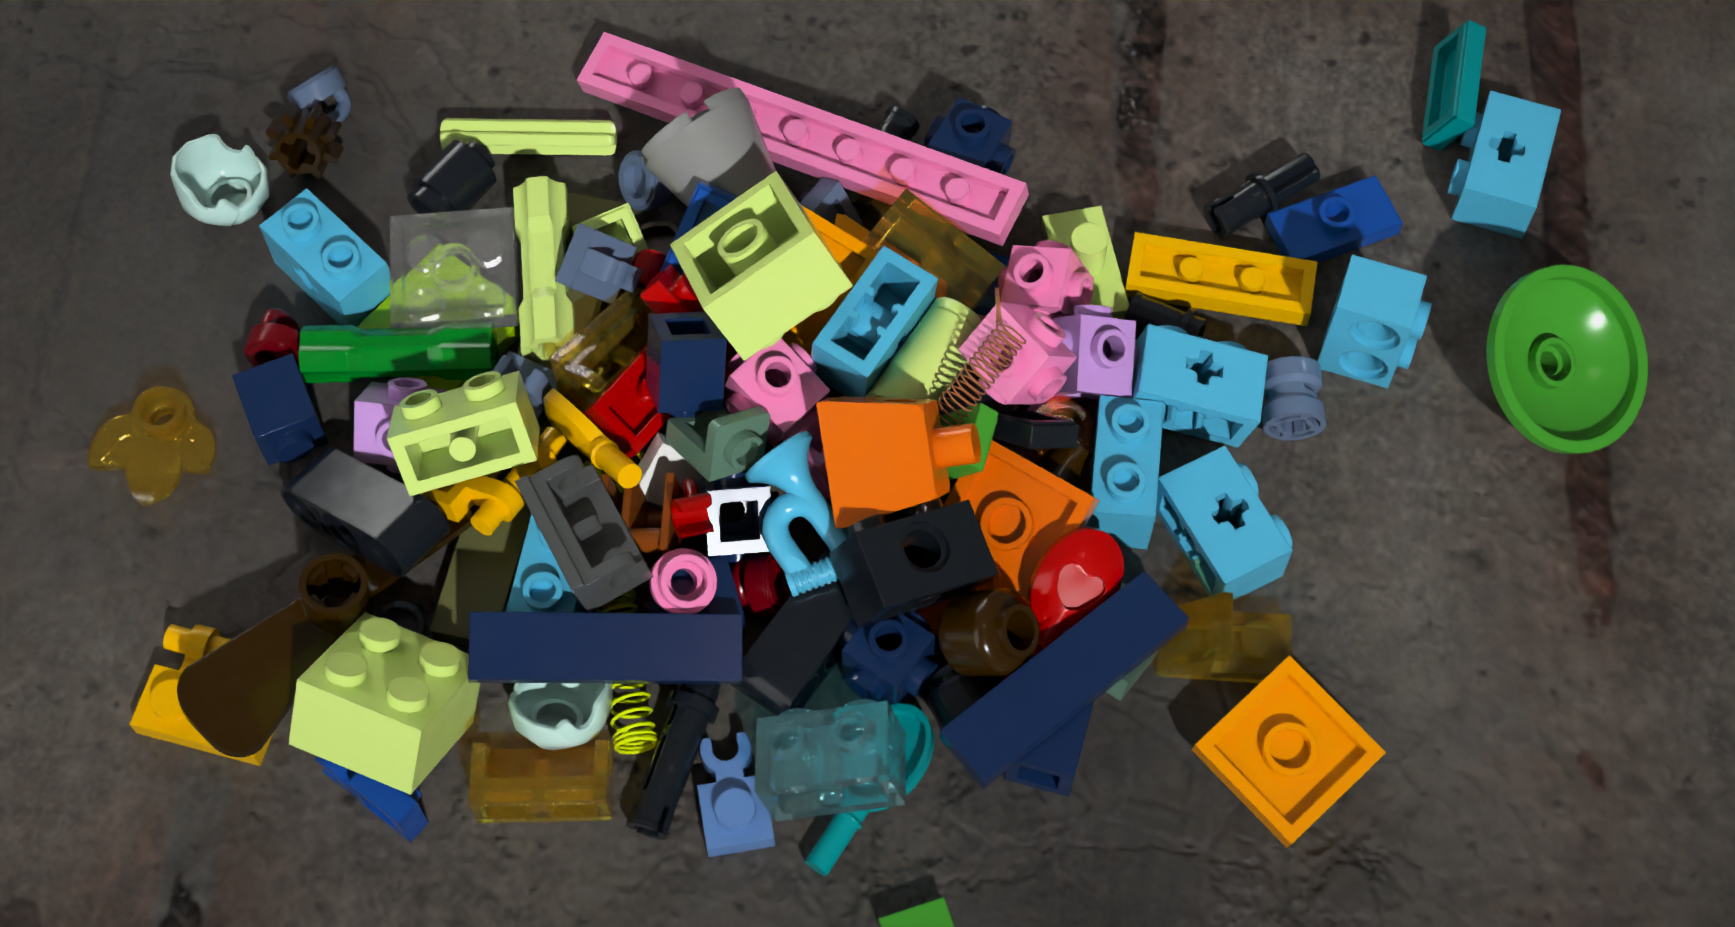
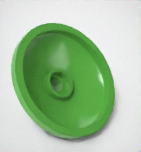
[1486,265,1648,455]

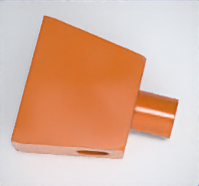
[816,396,981,529]

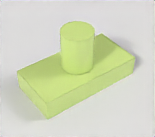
[1041,206,1129,319]

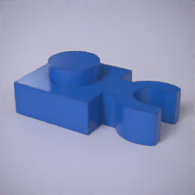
[315,756,429,843]

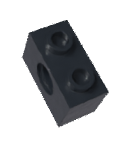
[829,498,999,628]

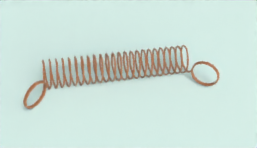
[937,288,1027,427]

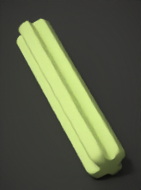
[440,118,617,155]

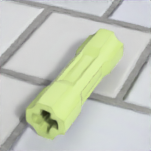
[513,176,577,365]

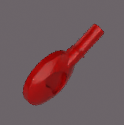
[1003,527,1124,680]

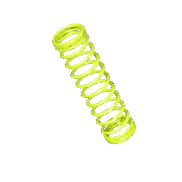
[595,588,658,755]

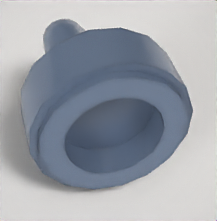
[286,65,351,123]
[618,150,671,210]

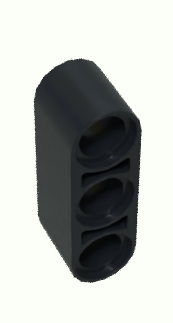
[281,447,450,578]

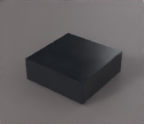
[993,411,1079,449]

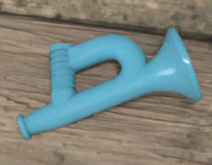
[745,431,850,597]

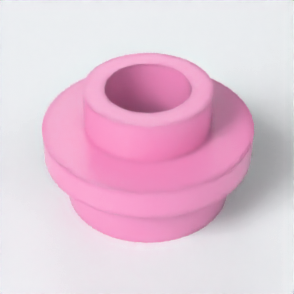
[649,548,717,614]

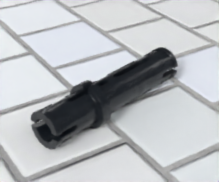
[626,684,722,840]

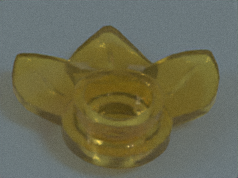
[87,386,217,506]

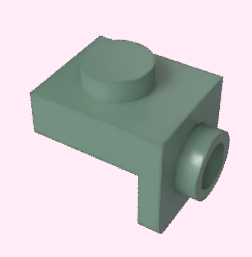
[665,406,770,482]

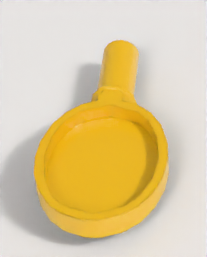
[543,388,642,489]

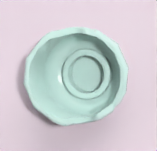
[170,134,270,226]
[508,683,613,750]

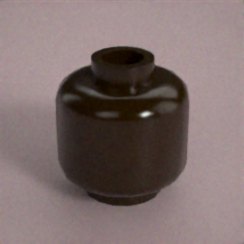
[938,588,1039,678]

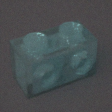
[754,699,906,822]

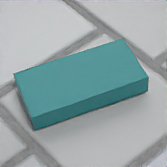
[1422,20,1486,151]

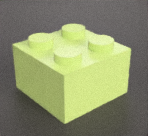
[670,171,853,361]
[289,612,480,795]

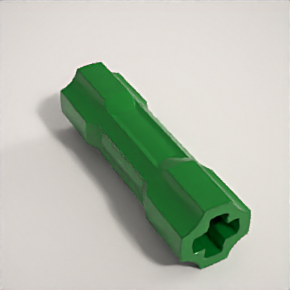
[298,322,498,383]

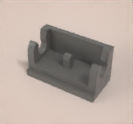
[515,455,654,613]

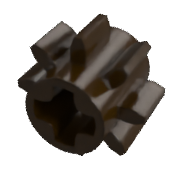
[265,102,344,179]

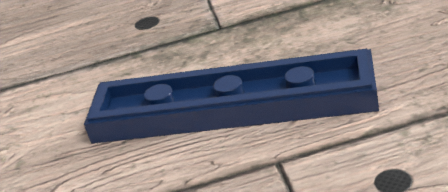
[939,571,1190,789]
[468,612,742,684]

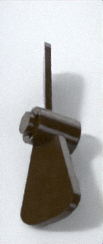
[177,505,480,757]

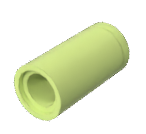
[865,297,982,405]

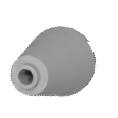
[640,88,776,207]

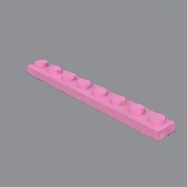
[577,32,1029,246]

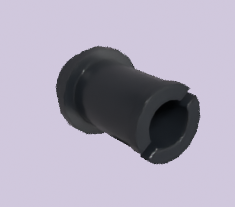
[1124,292,1207,338]

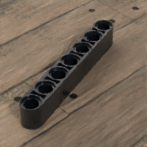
[731,365,1031,724]

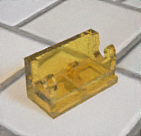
[863,189,1005,311]
[549,286,655,413]
[468,740,614,823]

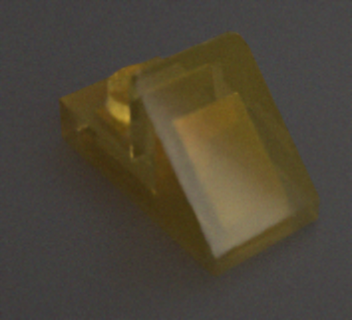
[1157,592,1292,683]

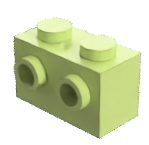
[387,371,540,496]

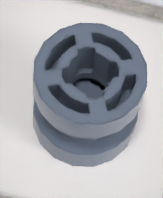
[1262,356,1327,441]

